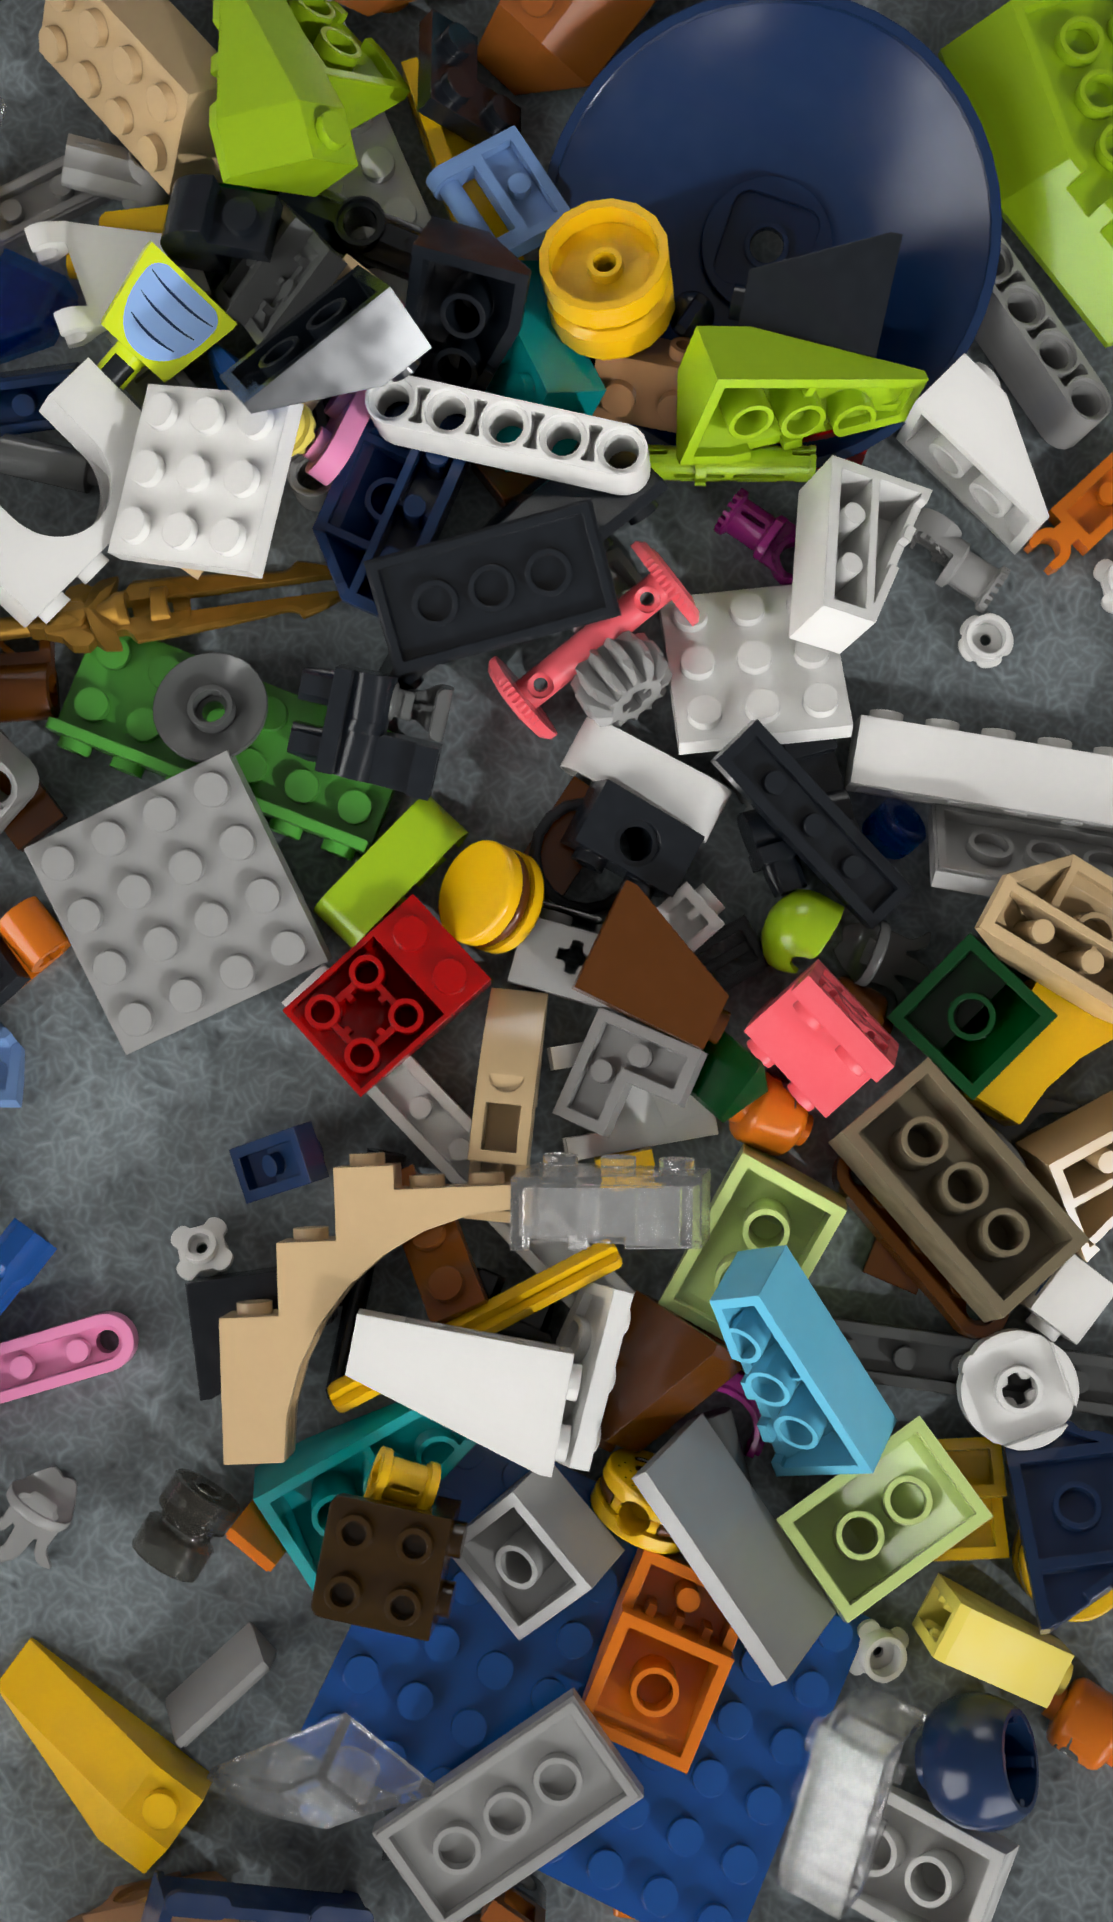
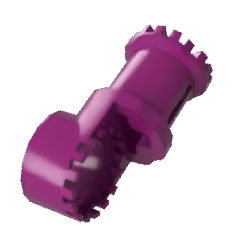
[713,488,796,585]

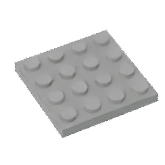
[24,750,333,1055]

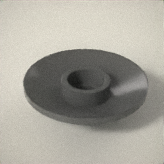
[153,652,268,762]

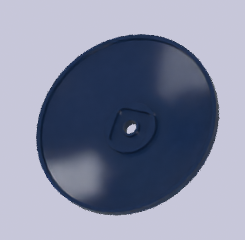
[538,0,1002,469]

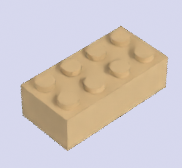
[39,0,223,195]

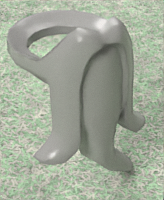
[0,1466,78,1569]

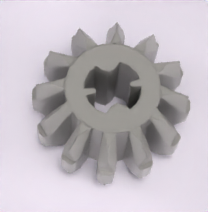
[570,631,673,727]

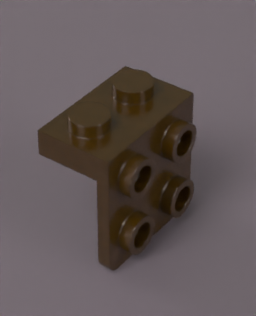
[311,1493,468,1641]

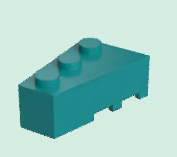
[485,260,607,472]

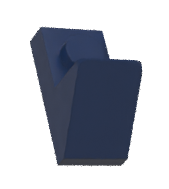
[229,1121,329,1204]

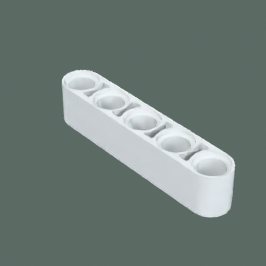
[365,375,651,495]

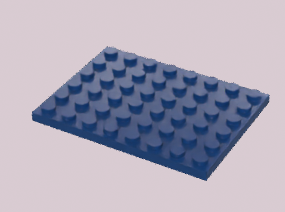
[293,1443,870,1922]

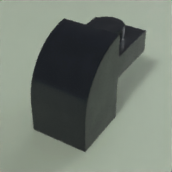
[160,174,283,275]

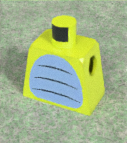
[96,241,237,390]

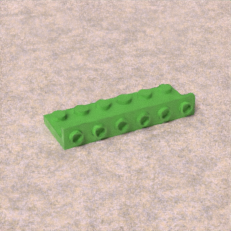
[45,636,396,861]

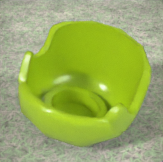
[761,889,844,973]

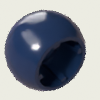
[915,1692,1039,1832]

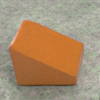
[225,1499,286,1572]

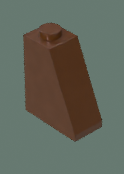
[572,880,731,1050]
[598,1290,743,1453]

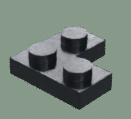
[417,9,521,146]

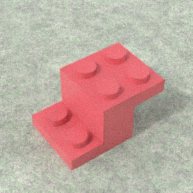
[744,959,899,1118]

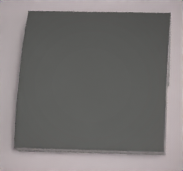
[213,200,347,345]

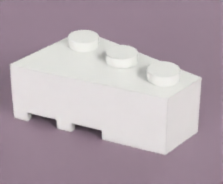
[789,455,933,654]

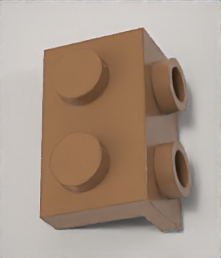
[592,337,691,433]

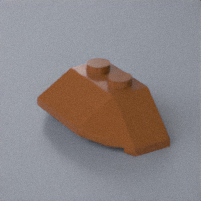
[477,0,658,95]

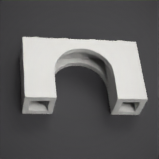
[0,357,142,628]

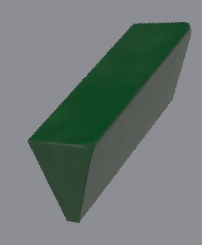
[690,1031,768,1123]

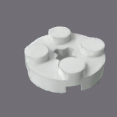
[956,1328,1080,1451]

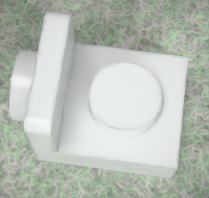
[657,881,725,953]

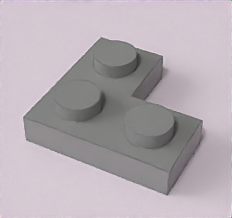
[552,1007,708,1138]

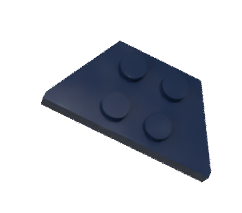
[1002,1420,1113,1635]

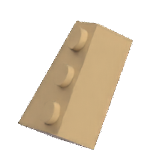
[1015,1090,1113,1263]

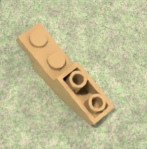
[464,988,549,1225]

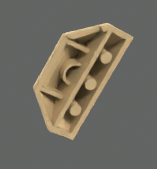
[974,854,1113,1024]

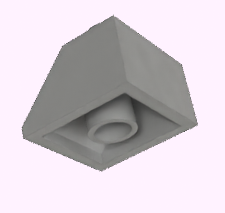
[453,1465,625,1641]

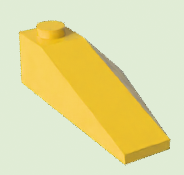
[0,1637,215,1874]

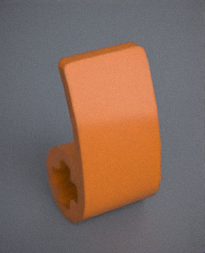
[0,896,71,988]

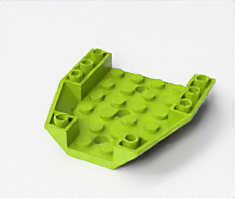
[938,0,1113,348]

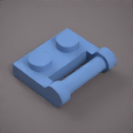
[426,125,571,258]

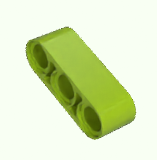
[313,796,469,948]

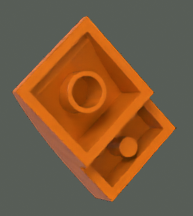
[582,1548,738,1774]

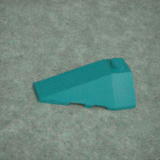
[253,1402,477,1591]

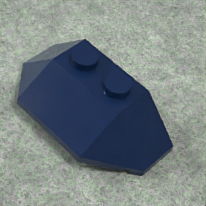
[312,403,470,618]

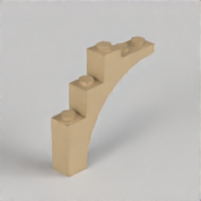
[219,1152,520,1465]

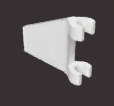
[24,221,211,348]
[547,1042,719,1161]

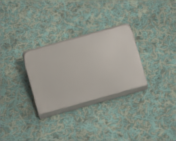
[166,1622,277,1748]

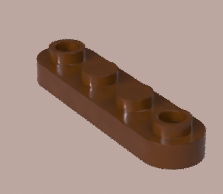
[832,1156,1009,1339]

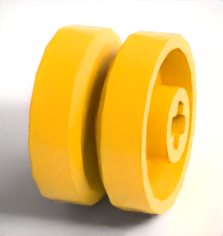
[539,198,675,360]

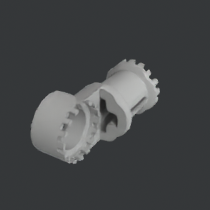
[908,508,1011,614]

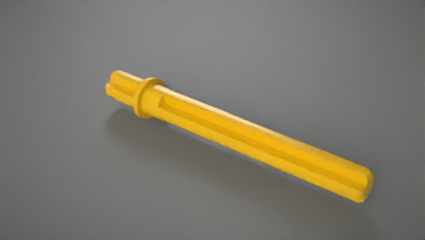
[327,1238,623,1413]

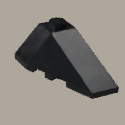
[392,216,532,409]

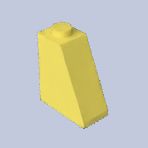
[912,1573,1075,1708]

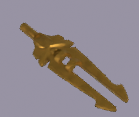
[0,561,342,653]

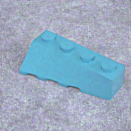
[710,1245,897,1477]

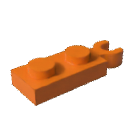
[1023,452,1113,575]

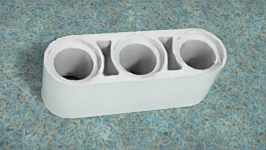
[560,716,732,843]

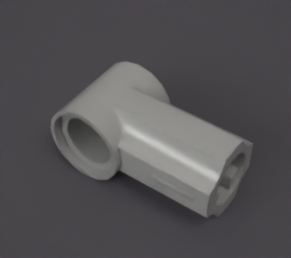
[61,133,171,209]

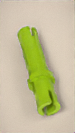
[648,444,816,487]

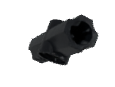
[278,189,424,281]

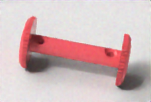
[488,541,700,739]

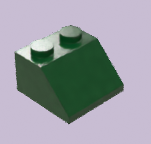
[887,933,1058,1100]

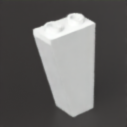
[345,1308,582,1477]

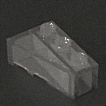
[510,1152,711,1251]
[775,1683,928,1920]

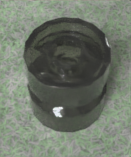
[132,1468,241,1583]

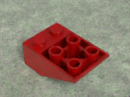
[282,894,491,1097]

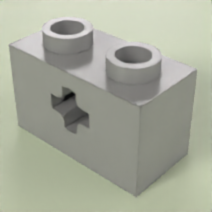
[507,908,618,1014]

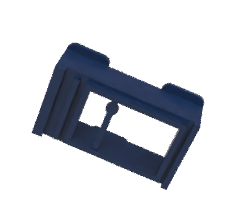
[141,1871,374,1922]

